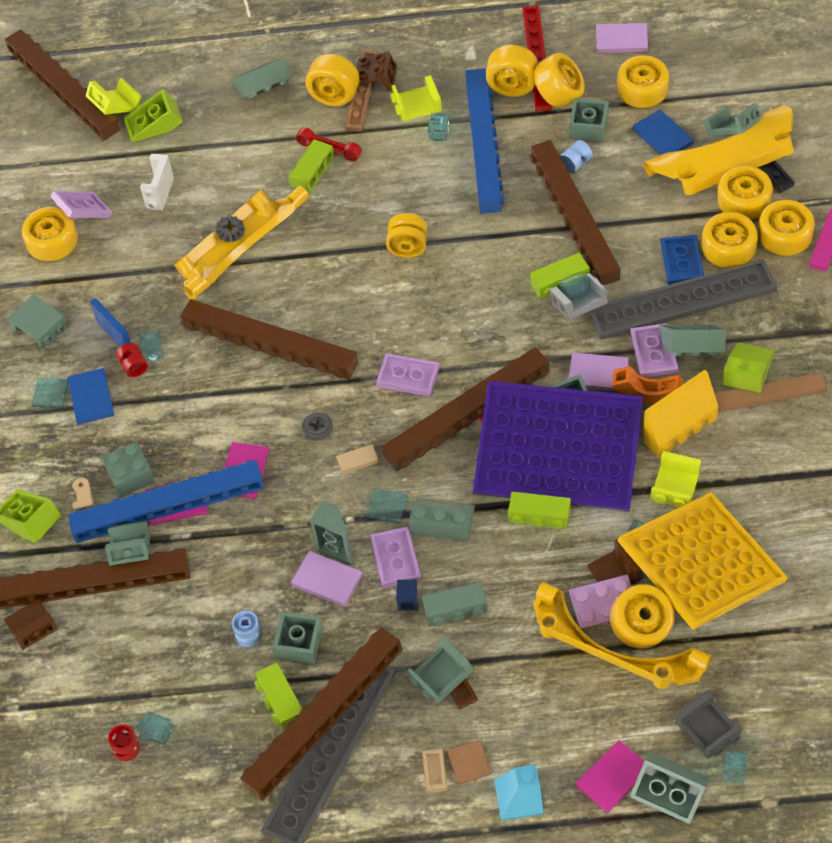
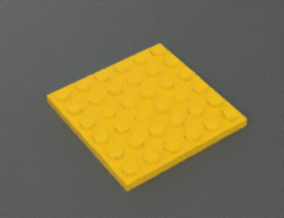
[618,492,788,630]

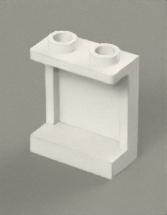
[140,153,174,210]

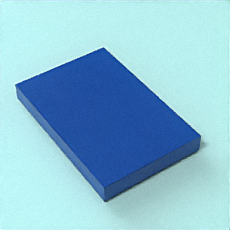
[633,109,694,155]
[660,234,704,285]
[90,298,130,347]
[67,368,115,425]

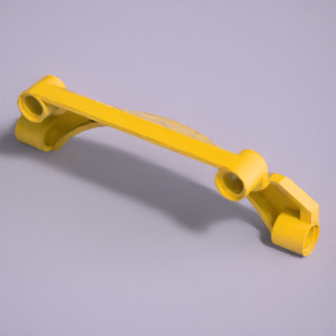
[644,105,794,195]
[174,186,309,299]
[533,582,712,689]

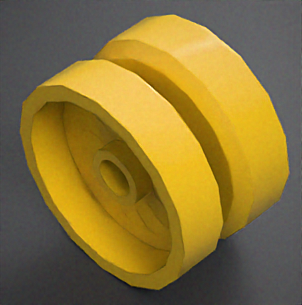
[386,213,427,258]

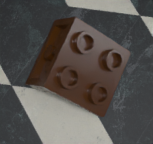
[357,52,397,92]
[587,539,643,585]
[4,599,58,650]

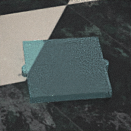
[32,377,68,409]
[367,488,408,524]

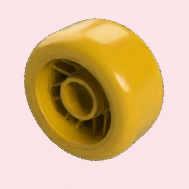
[486,45,538,97]
[534,53,585,108]
[305,54,360,107]
[617,55,669,108]
[717,166,773,221]
[758,200,815,256]
[22,207,78,262]
[701,212,758,269]
[610,584,675,649]

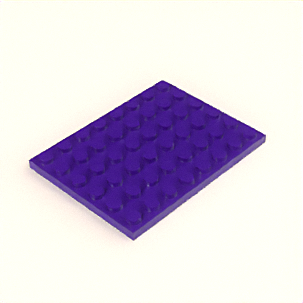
[473,381,643,512]

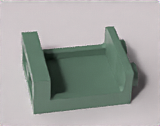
[703,103,761,137]
[8,294,68,349]
[105,521,150,566]
[407,636,474,704]

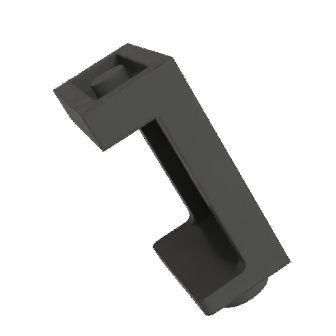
[675,690,742,759]

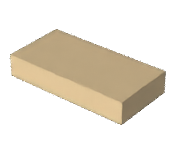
[336,444,379,475]
[422,748,448,793]

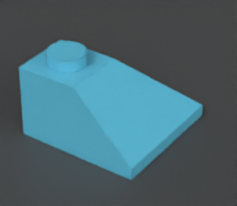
[494,765,544,821]

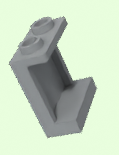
[549,273,608,320]

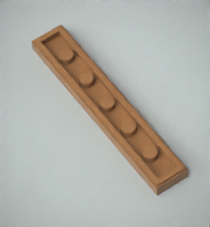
[345,51,379,132]
[714,372,827,412]

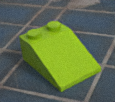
[123,89,183,143]
[723,342,775,393]
[0,489,62,543]

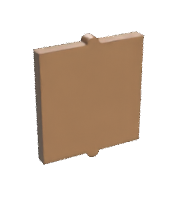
[447,740,492,785]

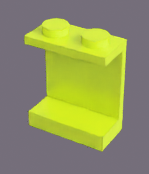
[390,75,442,122]
[86,78,142,115]
[651,451,701,508]

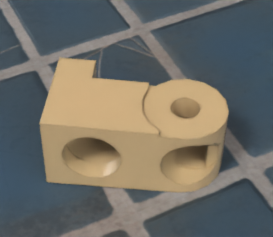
[72,478,95,512]

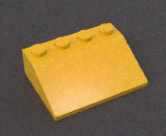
[643,370,718,458]

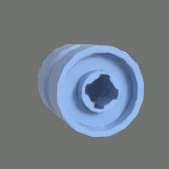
[560,140,593,173]
[232,611,262,647]

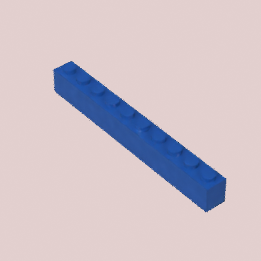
[465,68,504,214]
[68,460,265,543]

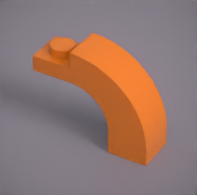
[612,366,683,404]

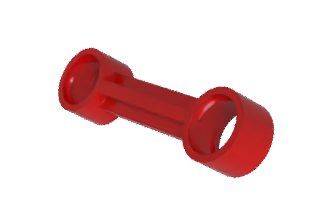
[295,127,362,162]

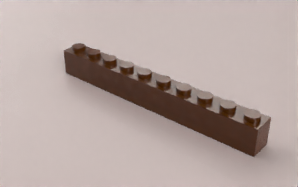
[5,29,120,141]
[529,140,621,285]
[180,299,359,380]
[382,347,550,471]
[0,549,191,609]
[240,627,403,801]

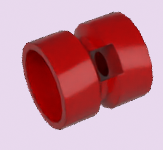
[116,342,148,378]
[108,724,140,762]

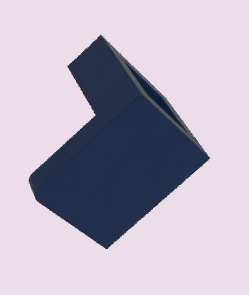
[396,579,418,611]

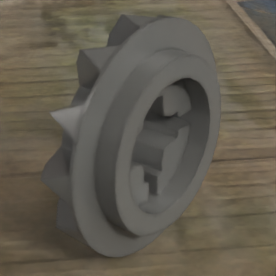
[216,215,245,242]
[302,412,333,440]

